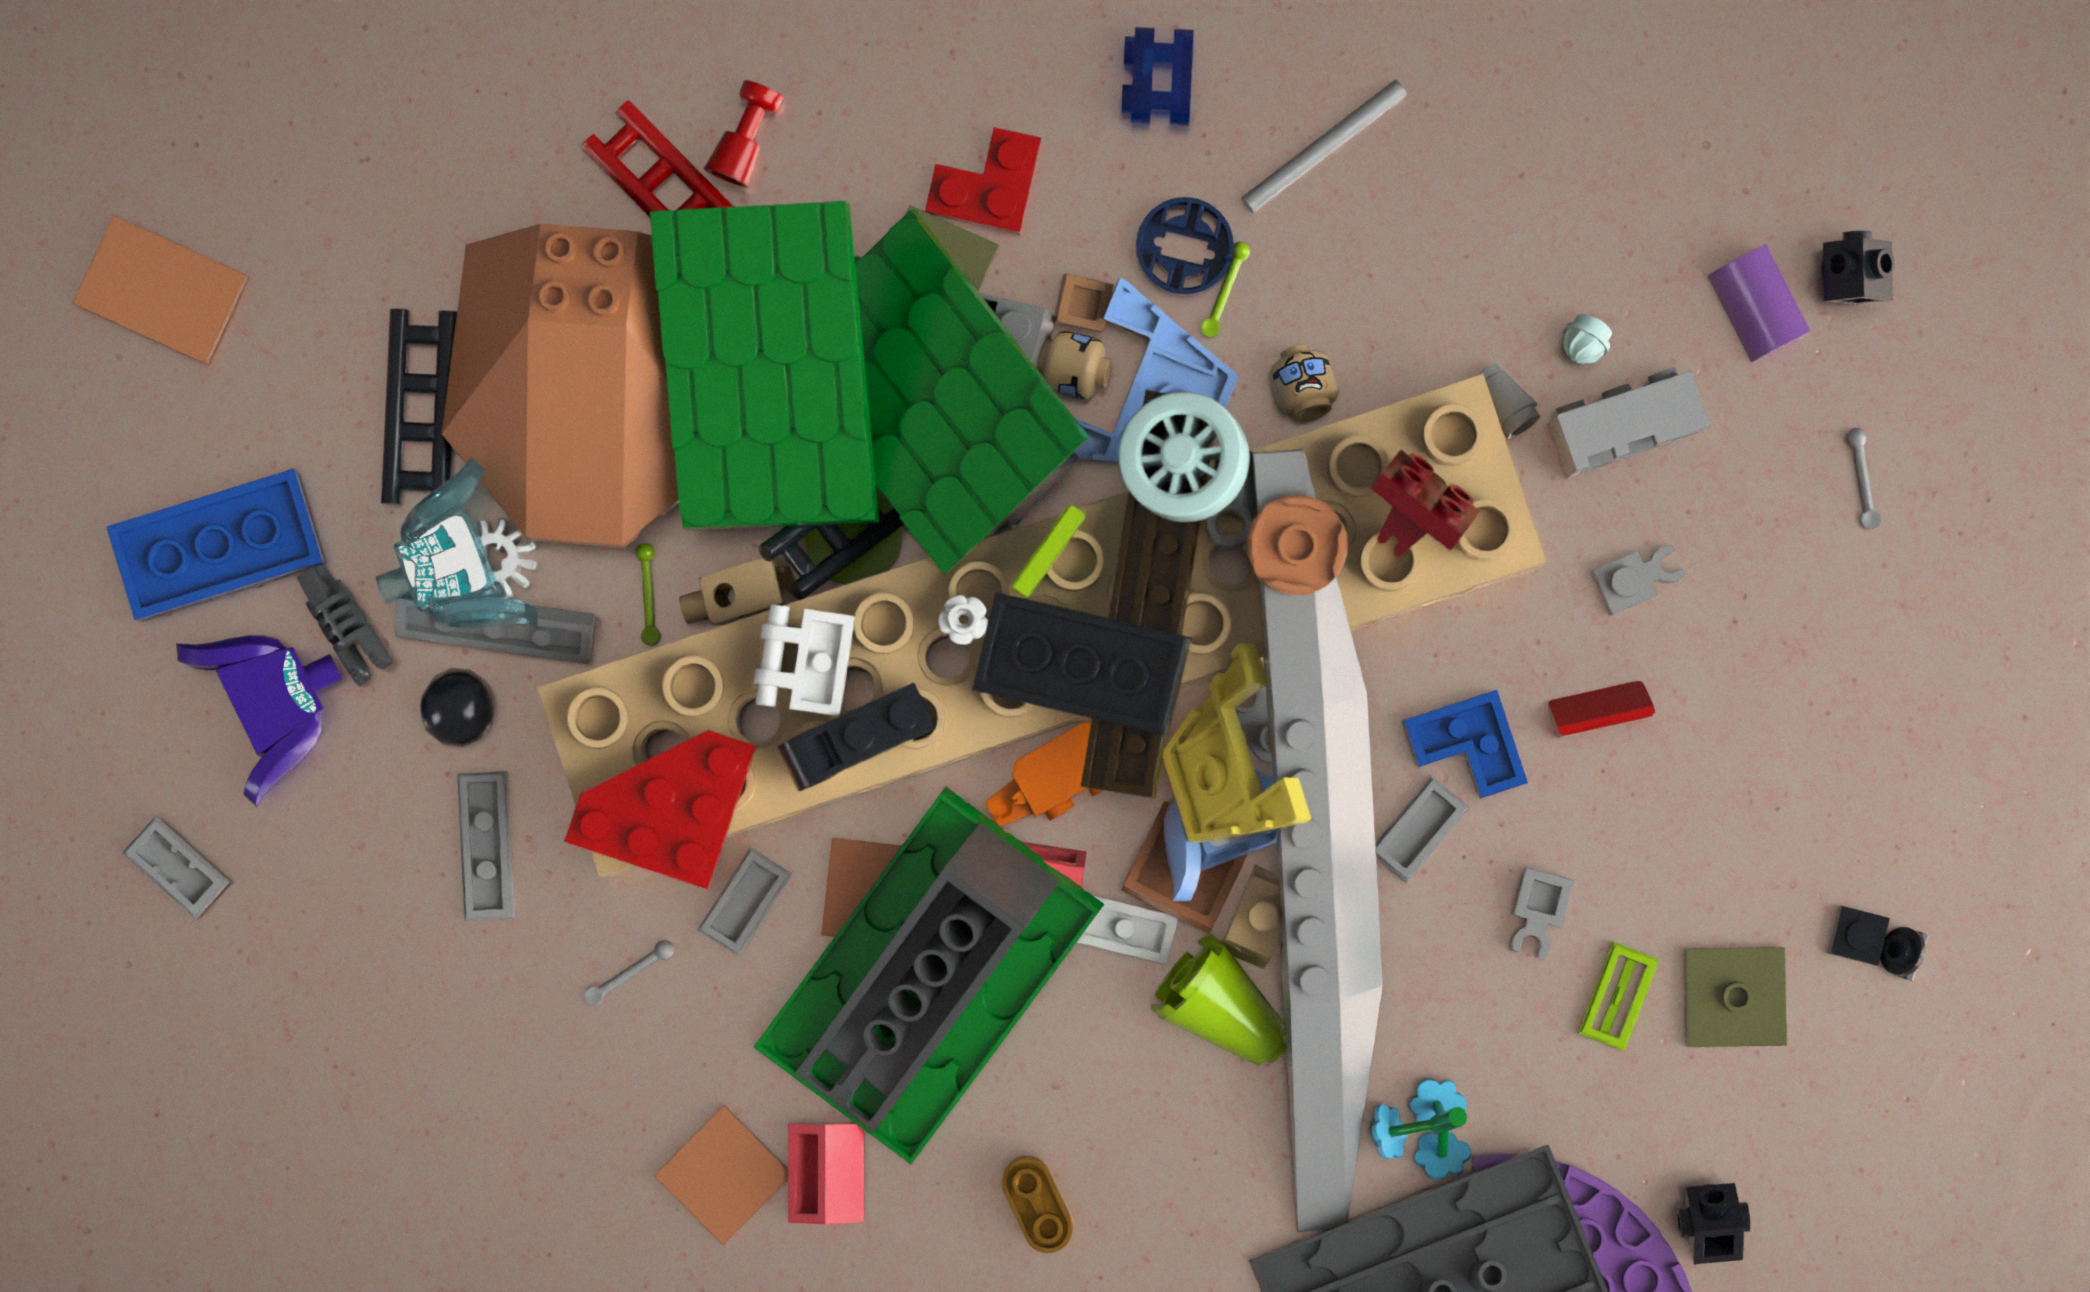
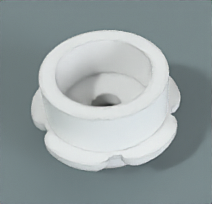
[939,595,988,645]

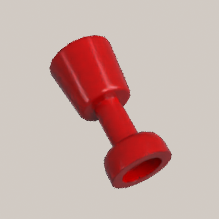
[704,80,784,188]

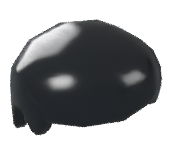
[420,668,494,747]

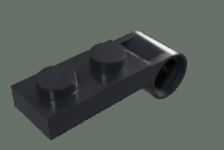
[777,683,935,792]

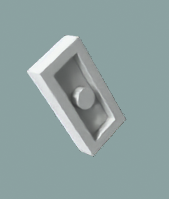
[1077,896,1178,964]

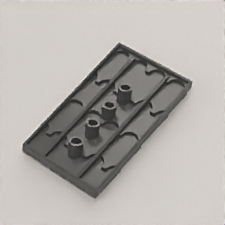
[1249,1145,1608,1292]

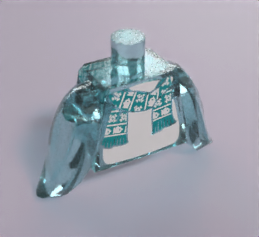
[376,456,538,629]

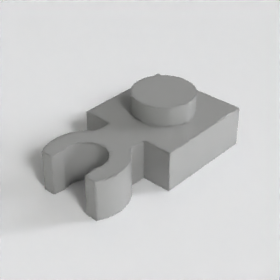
[1591,545,1685,616]
[1511,867,1574,959]

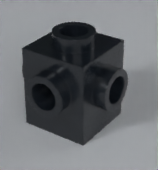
[1821,231,1895,305]
[1677,1183,1750,1264]

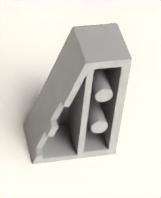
[1547,367,1710,479]

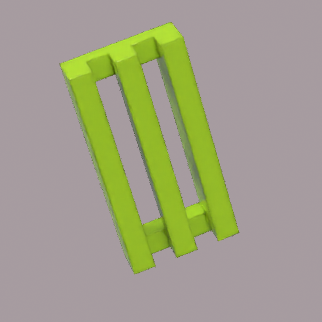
[1012,505,1086,599]
[1577,942,1659,1051]

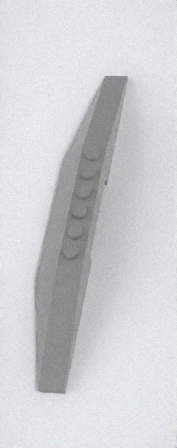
[1252,449,1383,1232]

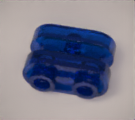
[1121,27,1194,126]

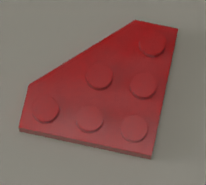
[564,730,757,890]

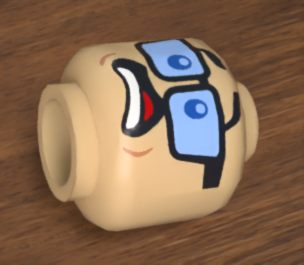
[1037,331,1113,400]
[1269,345,1339,421]

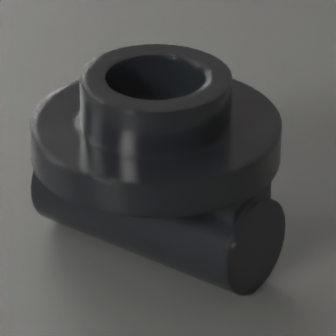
[1880,927,1929,982]

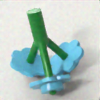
[1371,1079,1471,1180]

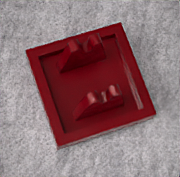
[1370,449,1480,556]

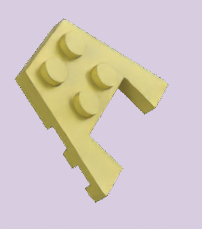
[1162,643,1311,843]

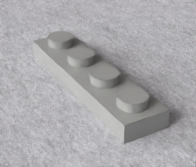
[395,586,594,664]

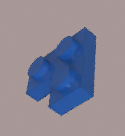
[1403,690,1528,798]

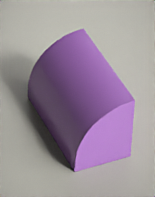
[1707,244,1810,363]

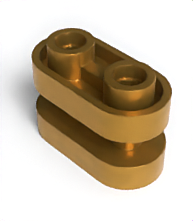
[1002,1156,1073,1253]

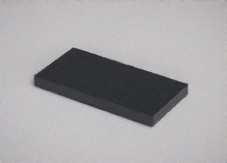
[972,592,1192,736]

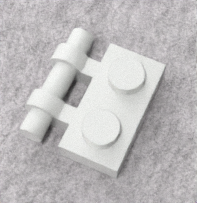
[753,605,855,717]

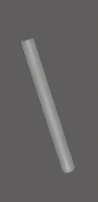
[1241,79,1407,213]

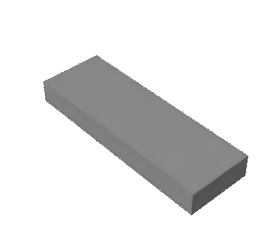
[457,771,515,921]

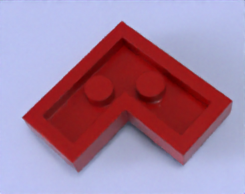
[925,127,1041,235]

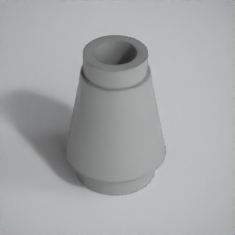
[1476,363,1540,439]

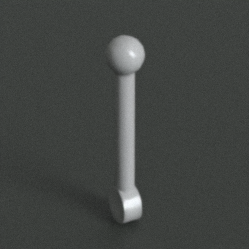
[1847,428,1881,529]
[584,940,673,1006]

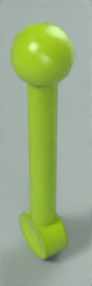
[1201,241,1250,338]
[636,543,661,646]

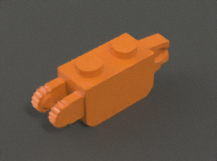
[985,722,1104,827]

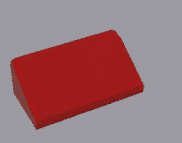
[1548,681,1655,737]

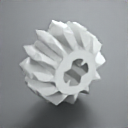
[456,517,538,600]

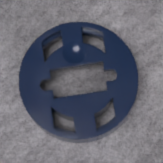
[1136,197,1234,297]

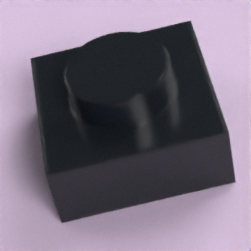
[1828,906,1890,966]

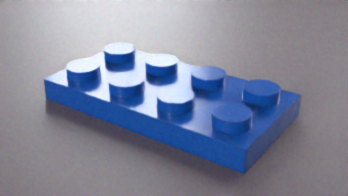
[106,468,325,621]

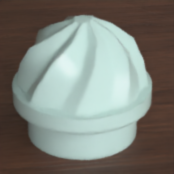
[1563,314,1612,365]

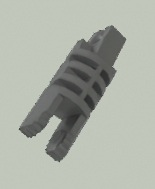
[297,564,393,687]

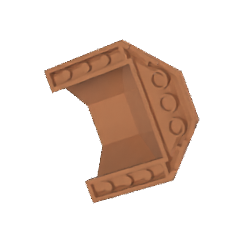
[442,224,679,548]

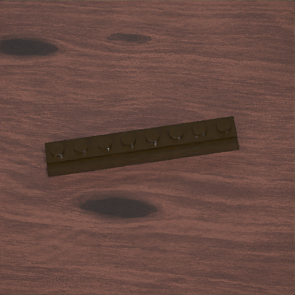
[1081,390,1220,799]

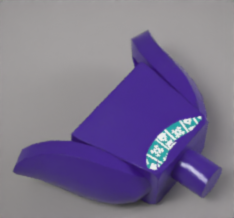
[176,635,343,807]

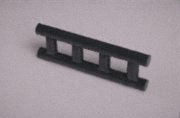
[381,308,457,507]
[758,508,904,600]

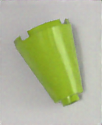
[1151,934,1286,1065]

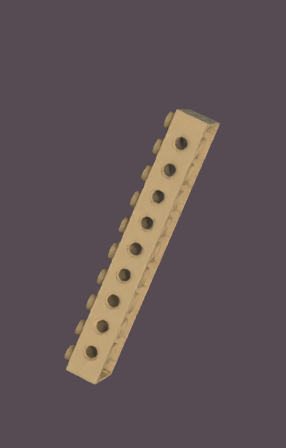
[537,374,1547,878]

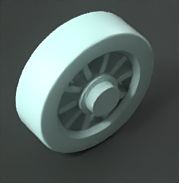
[1119,392,1249,522]

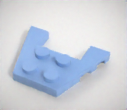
[1074,278,1238,462]

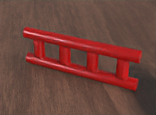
[581,100,734,218]

